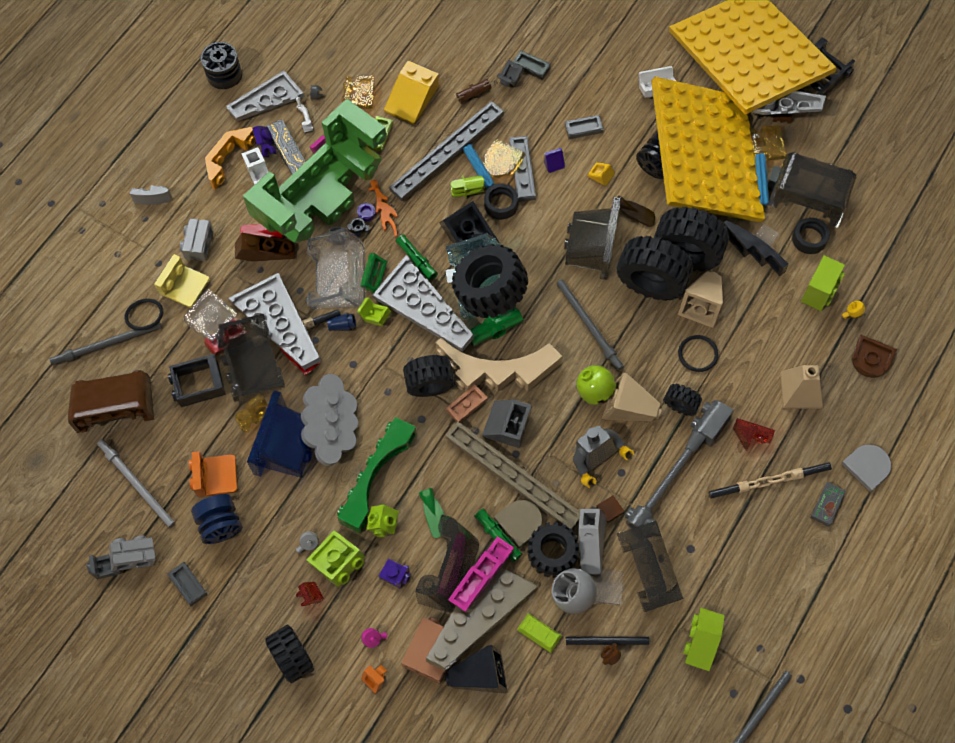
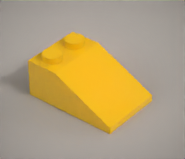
[384,61,439,125]

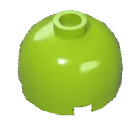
[576,365,616,405]

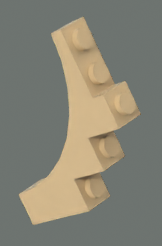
[436,338,562,392]

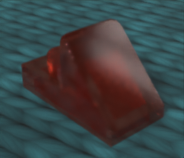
[733,418,775,451]

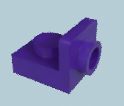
[379,559,411,589]

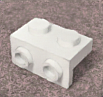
[639,66,676,98]

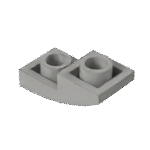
[130,185,172,205]

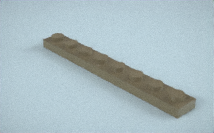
[446,422,580,530]

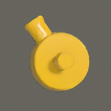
[842,301,865,319]

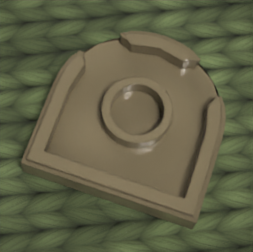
[494,500,542,548]

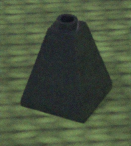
[445,645,508,694]

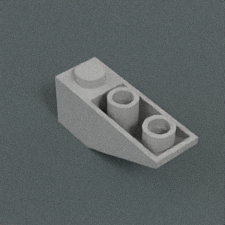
[579,509,606,575]

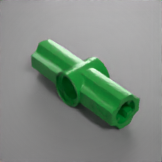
[470,307,523,347]

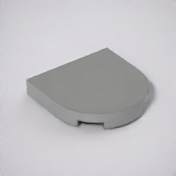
[841,445,891,492]

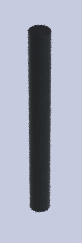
[566,637,649,645]

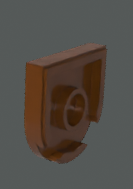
[852,335,897,378]

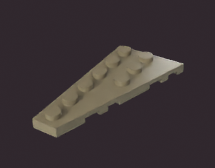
[426,568,538,671]

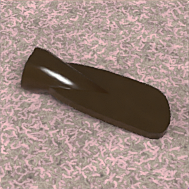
[612,195,655,227]

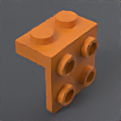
[189,451,237,497]

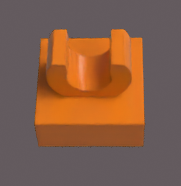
[361,665,387,694]

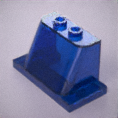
[247,390,312,478]

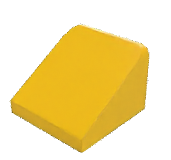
[587,162,615,186]

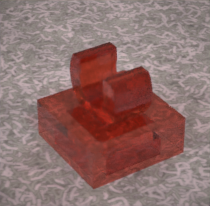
[296,582,324,606]

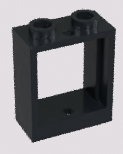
[168,354,226,407]

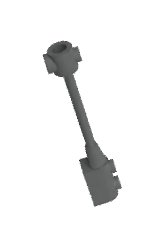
[625,400,734,534]

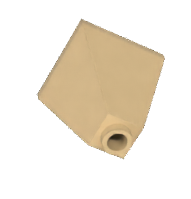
[678,271,723,328]
[780,365,823,409]
[602,373,662,421]

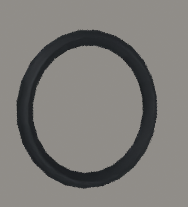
[124,298,164,330]
[678,335,718,372]

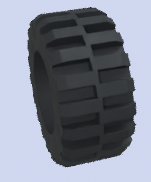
[654,207,729,271]
[616,236,693,301]
[452,244,528,318]

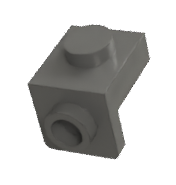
[497,60,525,87]
[87,554,121,580]

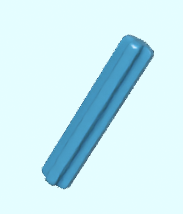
[463,144,495,190]
[755,153,769,206]

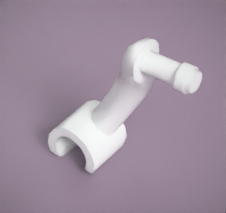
[296,97,313,133]

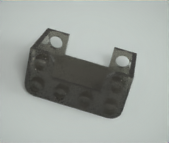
[216,314,285,405]

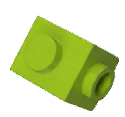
[357,297,391,326]

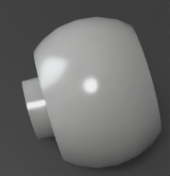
[552,568,597,614]

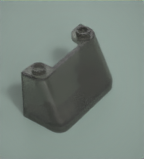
[415,514,479,613]

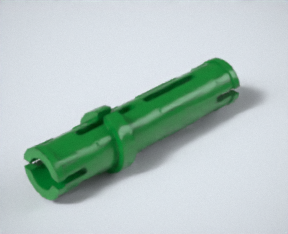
[396,234,438,281]
[474,508,522,563]

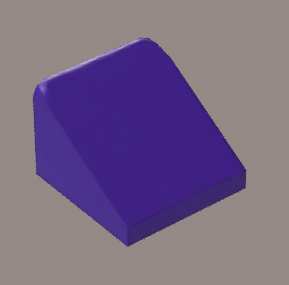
[544,148,565,173]

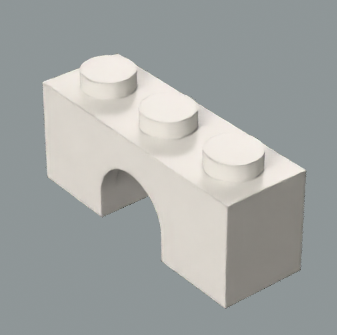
[242,147,268,185]

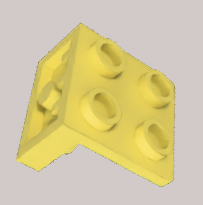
[155,254,210,308]

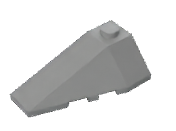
[751,91,826,115]

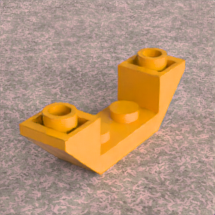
[205,127,256,190]

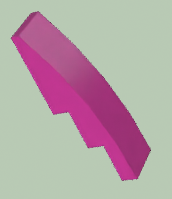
[448,536,514,612]

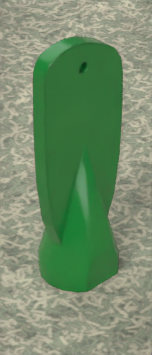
[419,488,449,538]

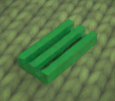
[360,253,387,294]

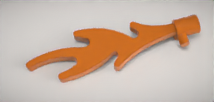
[369,179,398,237]

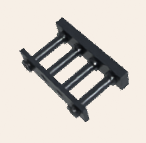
[797,37,855,113]

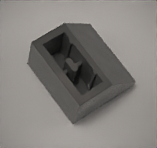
[482,399,532,448]

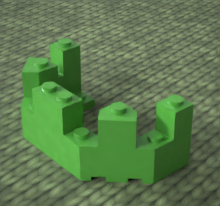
[243,99,386,243]

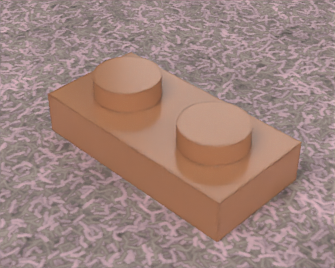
[446,384,488,423]

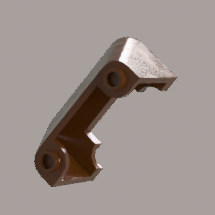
[68,370,154,434]

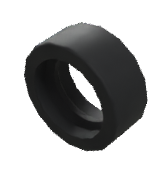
[484,183,518,220]
[792,217,830,254]

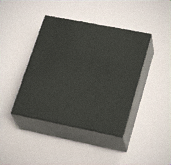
[768,166,781,191]

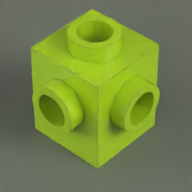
[366,505,399,537]

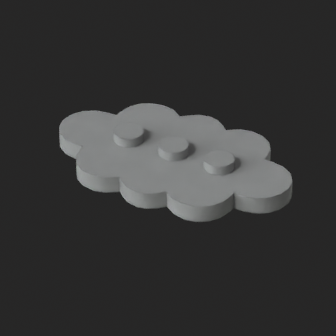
[301,374,358,466]

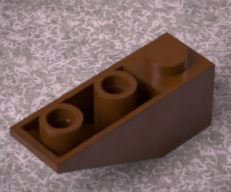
[235,232,295,262]

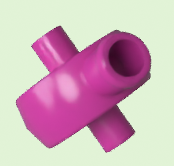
[361,628,387,648]

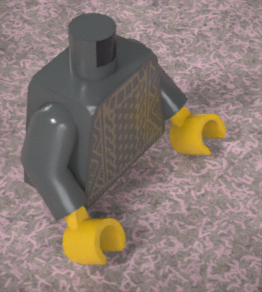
[573,426,634,488]

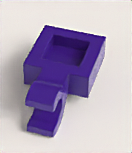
[252,126,277,158]

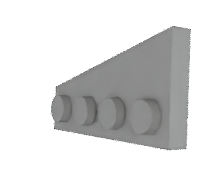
[226,71,304,122]

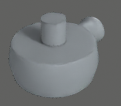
[296,531,319,553]

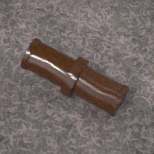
[456,79,492,104]

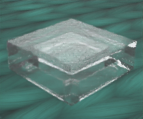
[755,224,779,247]

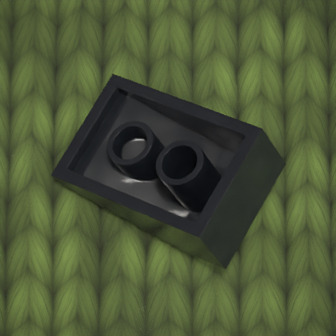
[439,201,501,257]

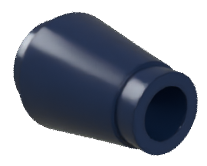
[327,313,356,331]

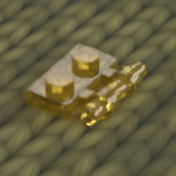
[342,76,375,109]
[749,125,786,161]
[235,393,271,432]

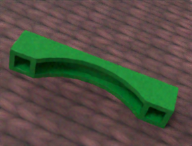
[337,417,417,534]

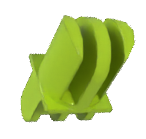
[451,175,484,199]

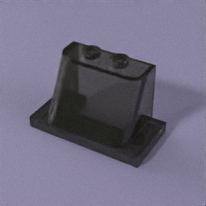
[564,197,621,280]
[617,520,683,612]

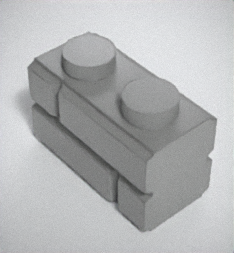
[180,219,213,261]
[109,536,155,571]

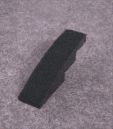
[724,220,789,276]

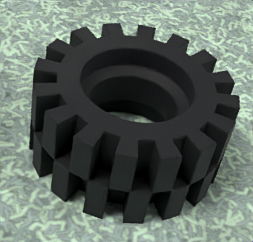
[663,384,702,416]

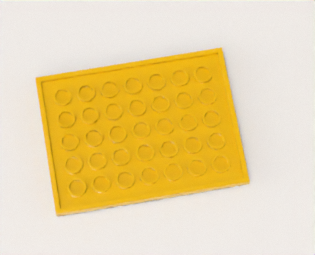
[669,0,836,115]
[651,76,765,223]

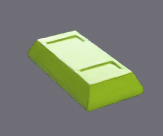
[517,613,562,653]

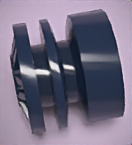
[191,494,243,544]

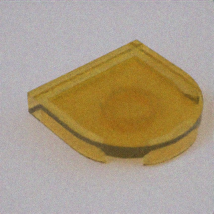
[483,139,526,178]

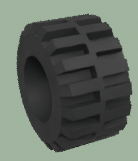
[403,355,455,397]
[528,522,579,578]
[265,624,314,684]

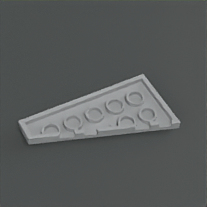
[373,255,474,352]

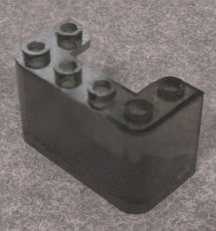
[768,152,856,228]

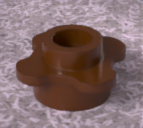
[601,643,621,665]

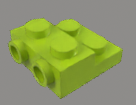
[306,530,366,587]

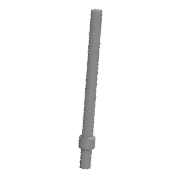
[97,439,175,528]

